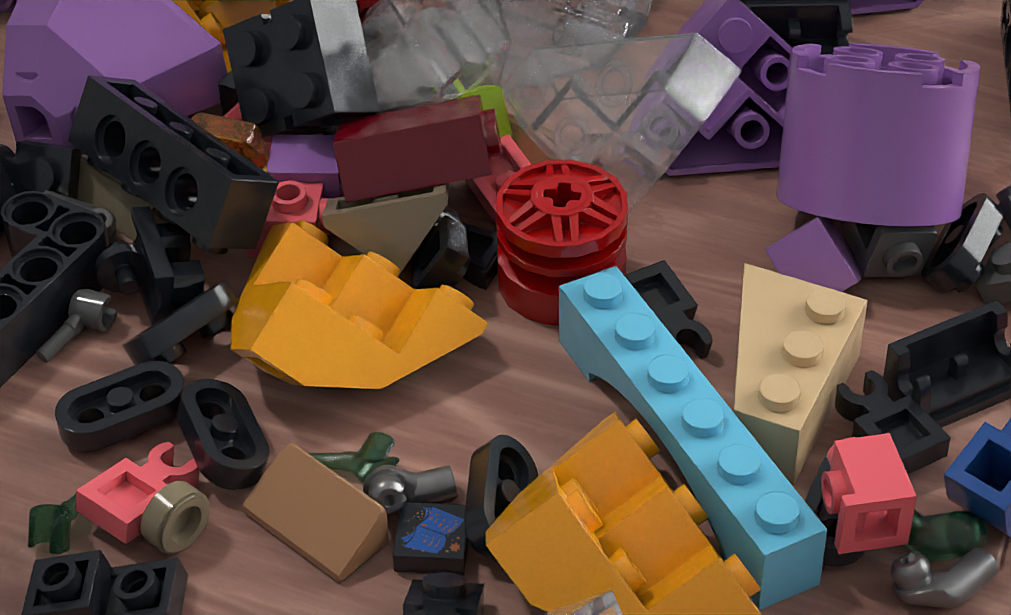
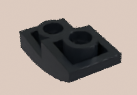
[21,550,188,615]

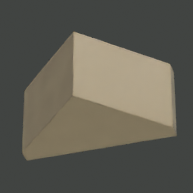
[322,183,450,275]

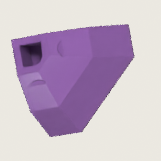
[2,0,228,147]
[625,0,792,176]

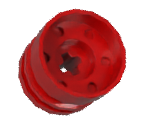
[496,160,628,325]

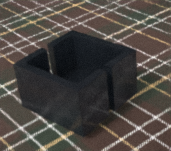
[223,0,380,143]

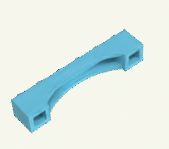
[559,266,827,610]

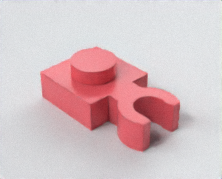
[76,442,200,544]

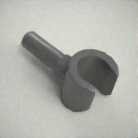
[36,289,117,363]

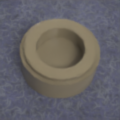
[140,481,210,554]

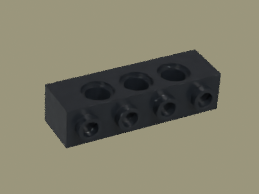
[68,75,279,254]

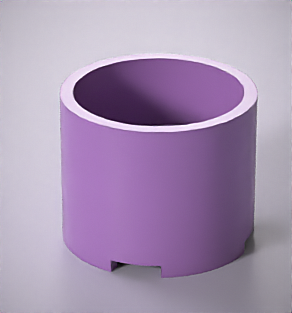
[776,43,981,226]

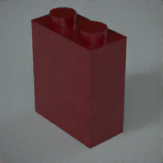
[333,94,502,203]

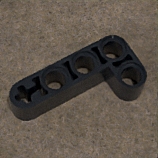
[0,191,109,388]

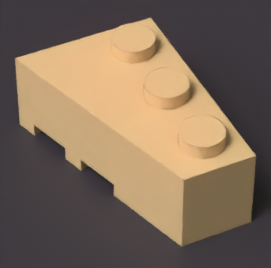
[733,263,867,486]

